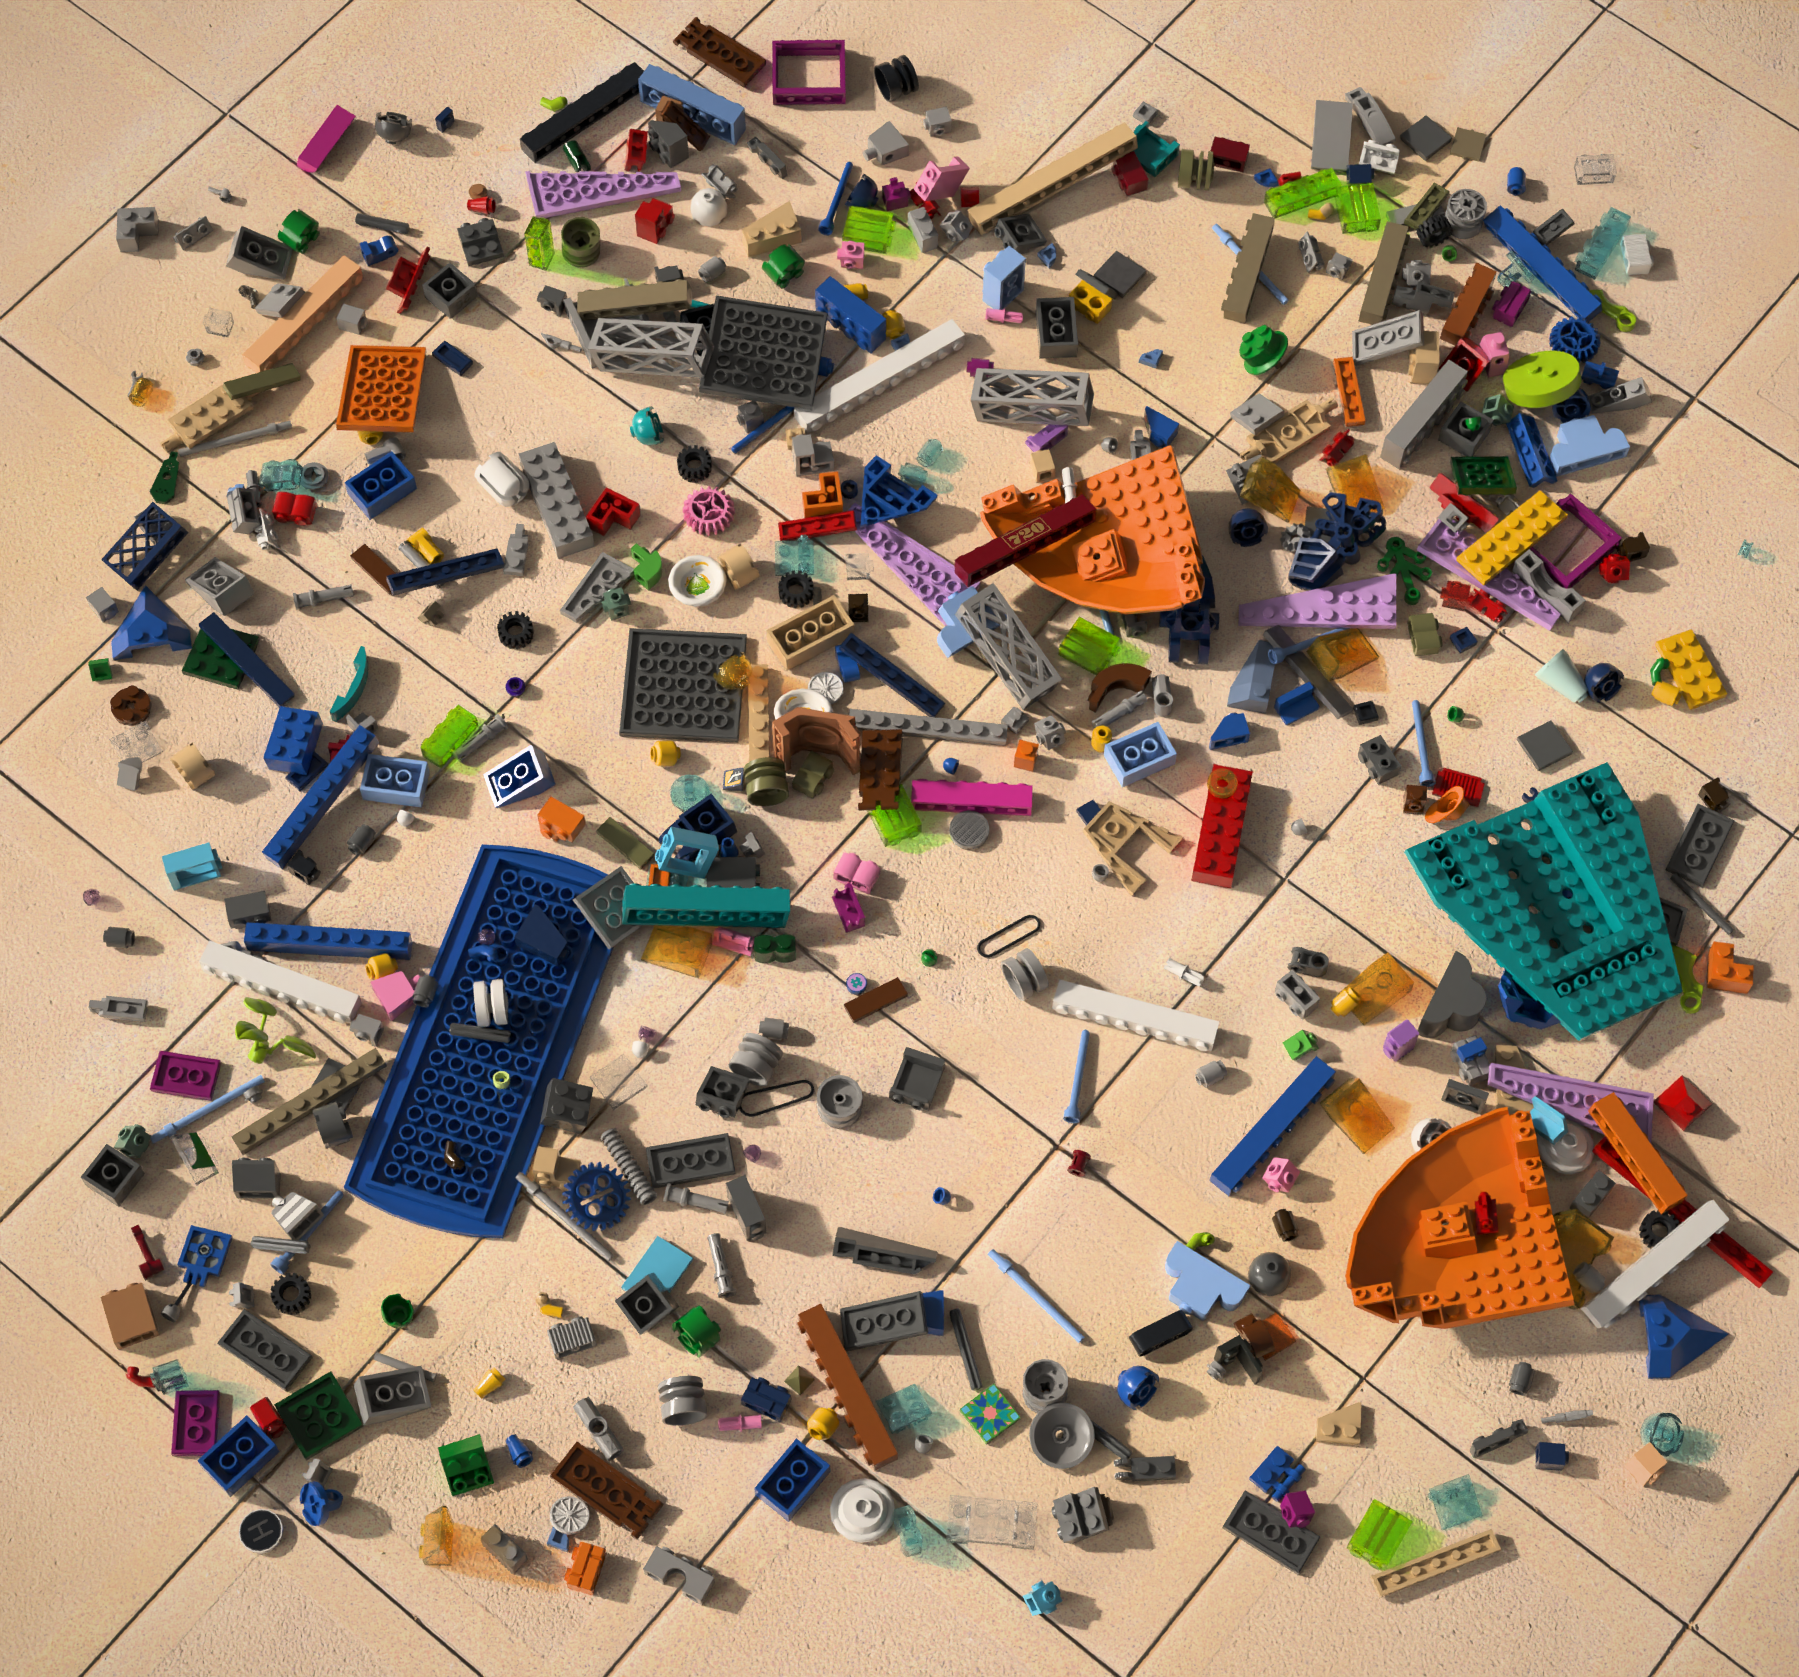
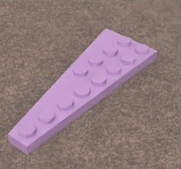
[525,171,681,220]
[848,503,980,626]
[1417,519,1561,631]
[1238,574,1396,629]
[1488,1063,1654,1143]

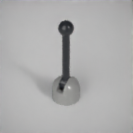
[161,1276,193,1322]

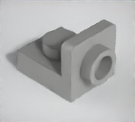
[1326,252,1353,280]

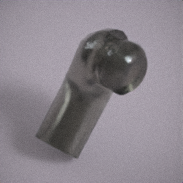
[238,285,260,309]

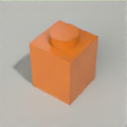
[1014,740,1039,772]

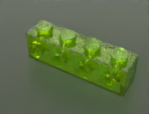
[1264,168,1342,218]

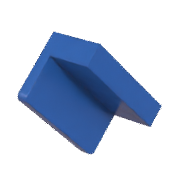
[1274,681,1320,725]

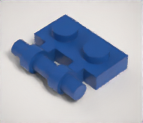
[1249,1445,1306,1502]

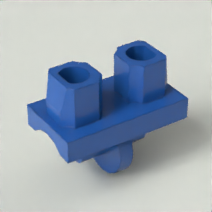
[1581,361,1619,389]

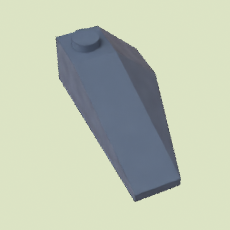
[1227,640,1275,714]

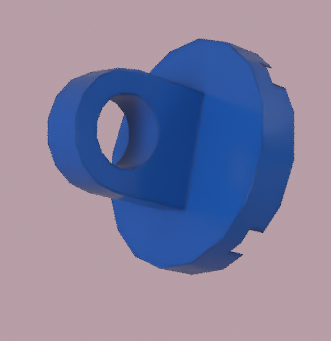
[300,1481,343,1526]

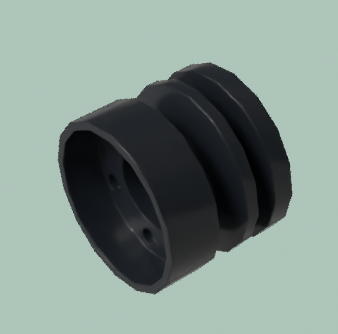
[874,55,919,102]

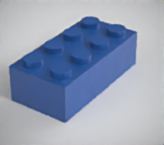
[815,276,886,353]

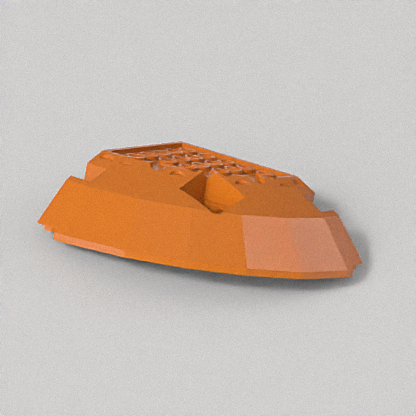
[980,445,1205,614]
[1345,1107,1574,1329]

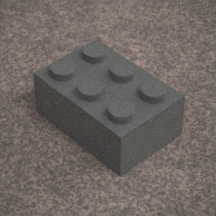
[1035,297,1078,359]

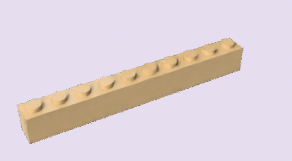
[967,122,1138,236]

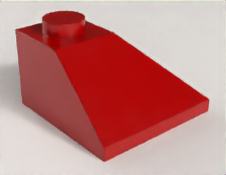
[1439,338,1490,392]
[1653,1075,1713,1131]

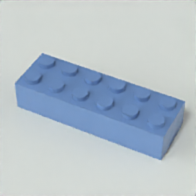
[638,64,746,145]

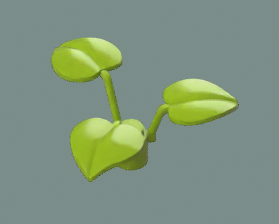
[235,997,316,1064]

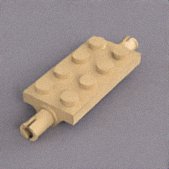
[160,379,262,453]
[1240,397,1338,467]

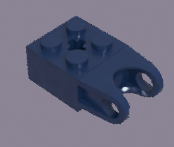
[658,793,737,861]

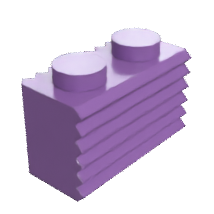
[1383,1019,1419,1062]

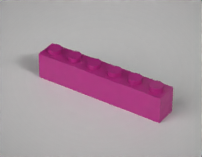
[911,779,1033,816]

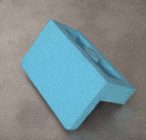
[1530,1096,1569,1145]

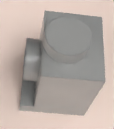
[1438,503,1469,533]
[349,1014,384,1047]

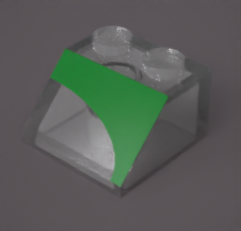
[170,1132,219,1186]

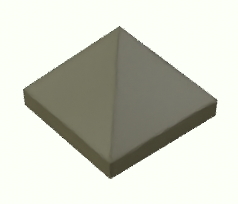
[784,1365,815,1395]

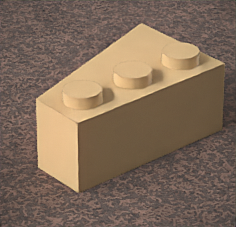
[742,201,801,257]

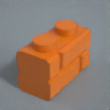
[564,1542,607,1595]

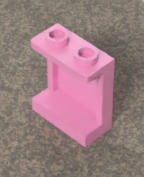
[914,156,970,201]

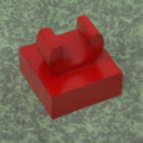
[960,186,979,208]

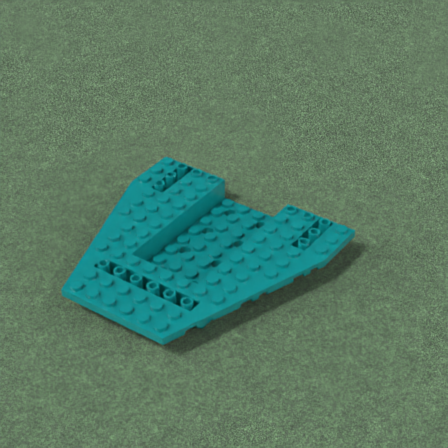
[1404,762,1683,1041]

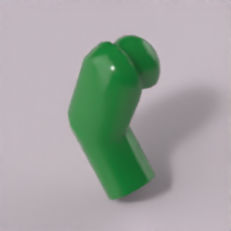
[1650,657,1670,686]

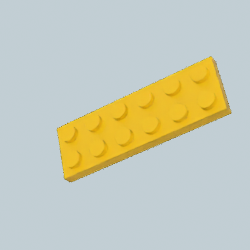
[1456,490,1568,585]

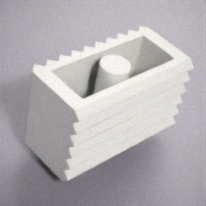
[1620,234,1654,276]

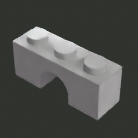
[643,1546,715,1606]

